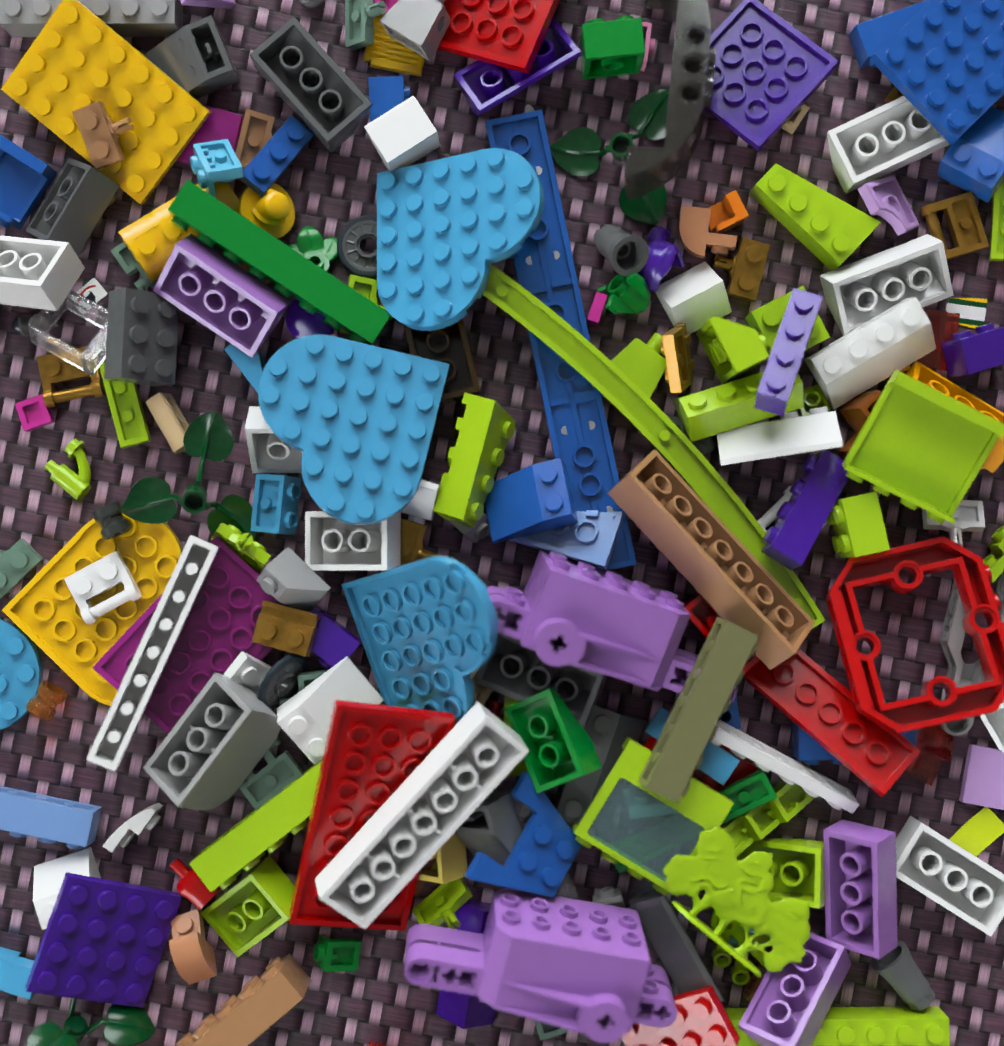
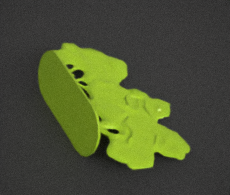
[663,827,811,978]

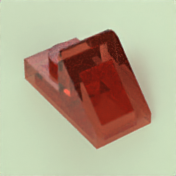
[903,725,953,786]

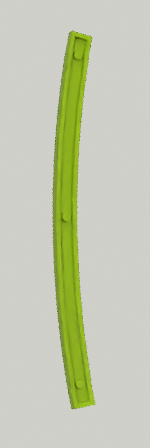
[482,264,825,628]

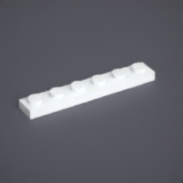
[710,719,859,814]

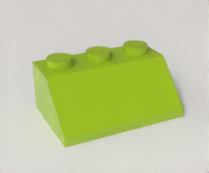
[696,316,770,384]

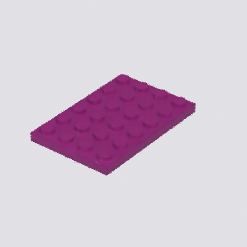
[92,536,289,734]

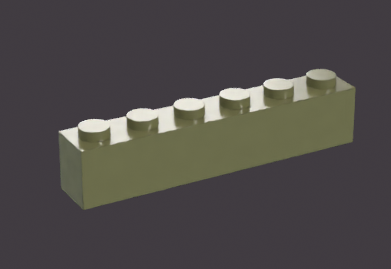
[638,617,758,803]

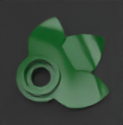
[287,226,338,272]

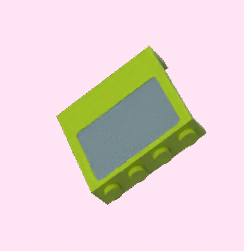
[572,736,734,897]

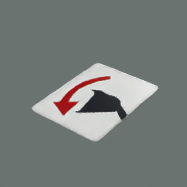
[73,278,107,311]

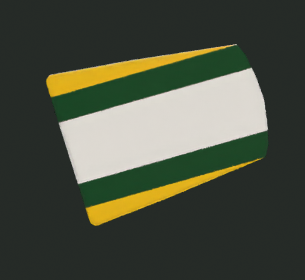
[945,298,987,329]

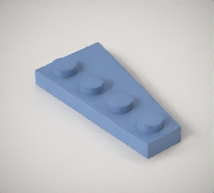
[508,510,625,569]

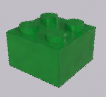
[579,15,645,80]

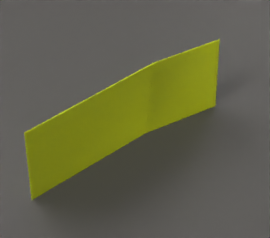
[949,807,1004,857]

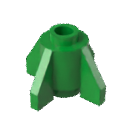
[597,272,651,315]

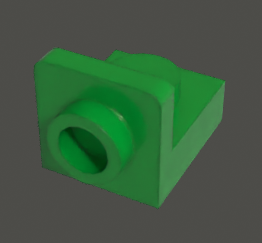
[313,934,361,972]

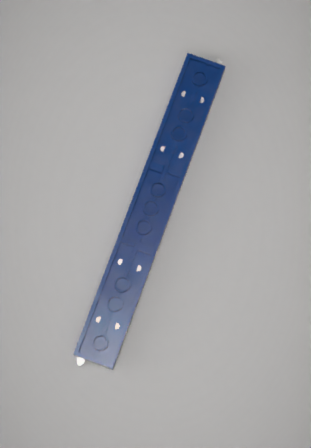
[485,104,637,571]

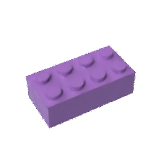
[823,819,898,959]

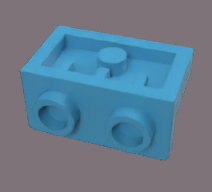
[250,473,302,535]

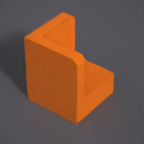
[708,190,749,234]

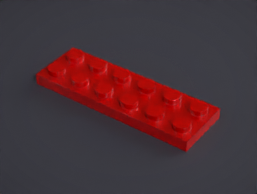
[743,649,921,797]

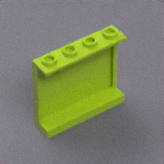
[841,369,1004,524]

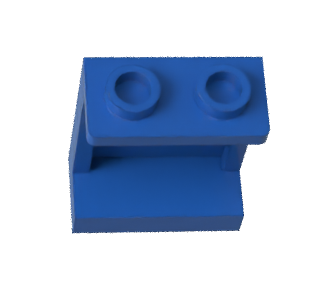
[0,135,57,230]

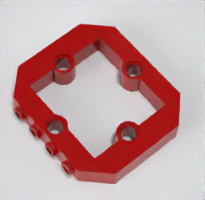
[825,536,1004,735]

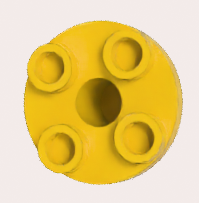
[238,183,295,239]

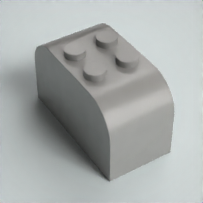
[143,673,281,810]

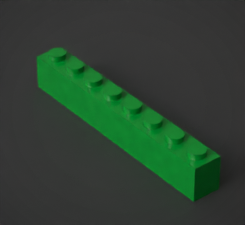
[167,180,391,345]

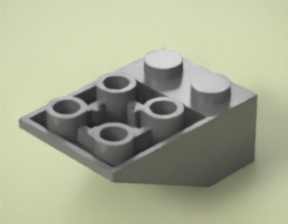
[144,15,240,99]
[454,791,522,866]

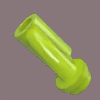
[44,438,91,501]

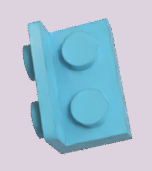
[190,139,243,197]

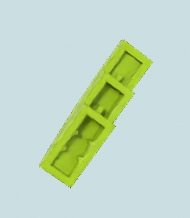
[721,765,814,857]

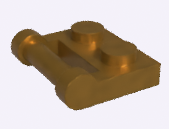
[919,191,989,261]
[36,345,106,408]

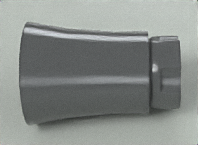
[593,224,649,276]
[871,941,935,1011]

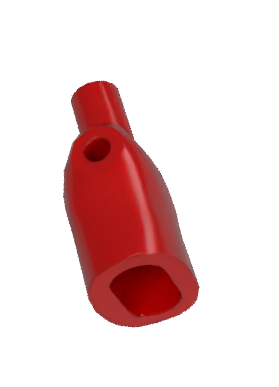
[169,858,221,910]

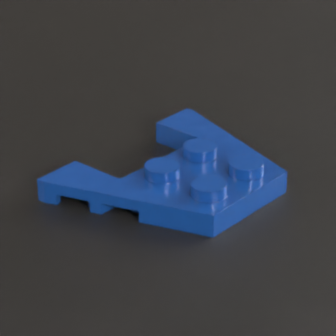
[464,772,582,897]

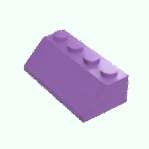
[153,234,291,358]
[738,932,852,1046]

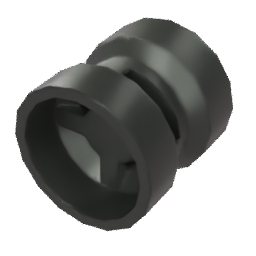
[92,501,132,540]

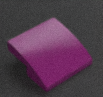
[176,106,244,164]

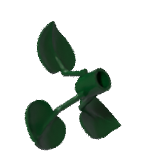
[550,88,676,226]
[120,411,256,541]
[26,998,155,1046]

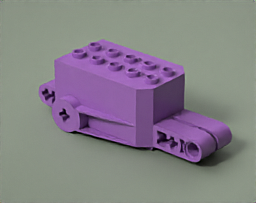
[487,549,737,703]
[405,887,677,1043]

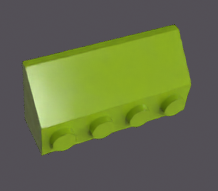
[673,371,804,442]

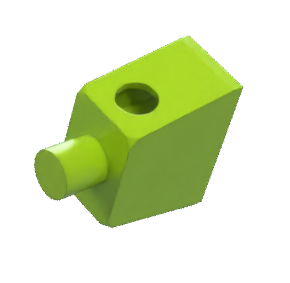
[611,332,667,398]

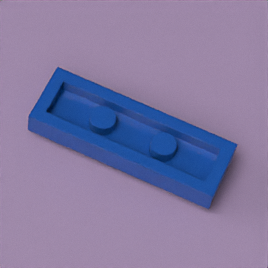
[238,115,314,197]

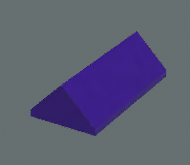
[454,17,582,116]
[436,900,496,1029]

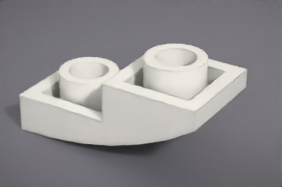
[103,803,163,853]

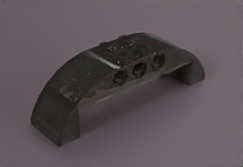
[624,0,716,199]

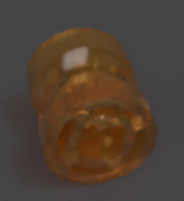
[26,680,67,721]

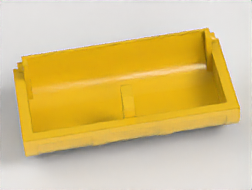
[117,182,239,283]

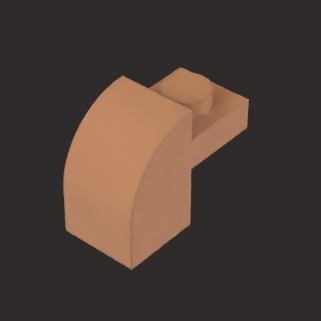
[679,206,737,259]
[169,909,217,985]

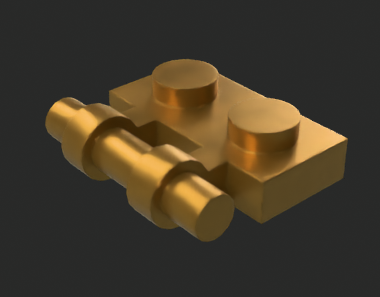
[660,323,695,393]

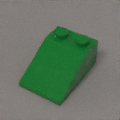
[504,687,602,793]

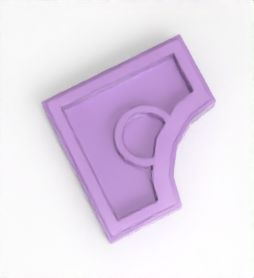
[858,175,919,236]

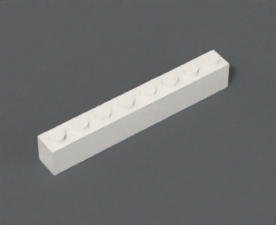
[86,535,220,771]

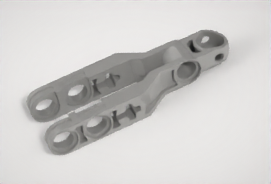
[939,571,1004,736]

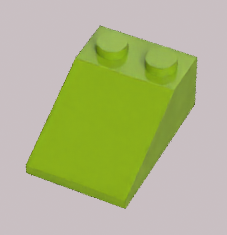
[737,838,825,909]
[201,855,295,958]

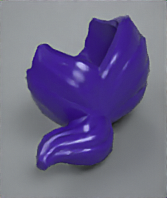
[638,226,685,291]

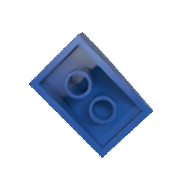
[937,106,1004,203]
[485,458,578,544]

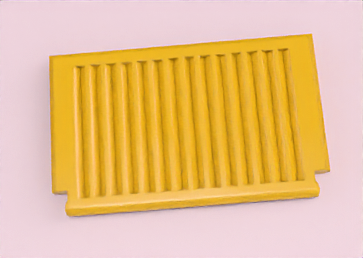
[363,14,425,77]

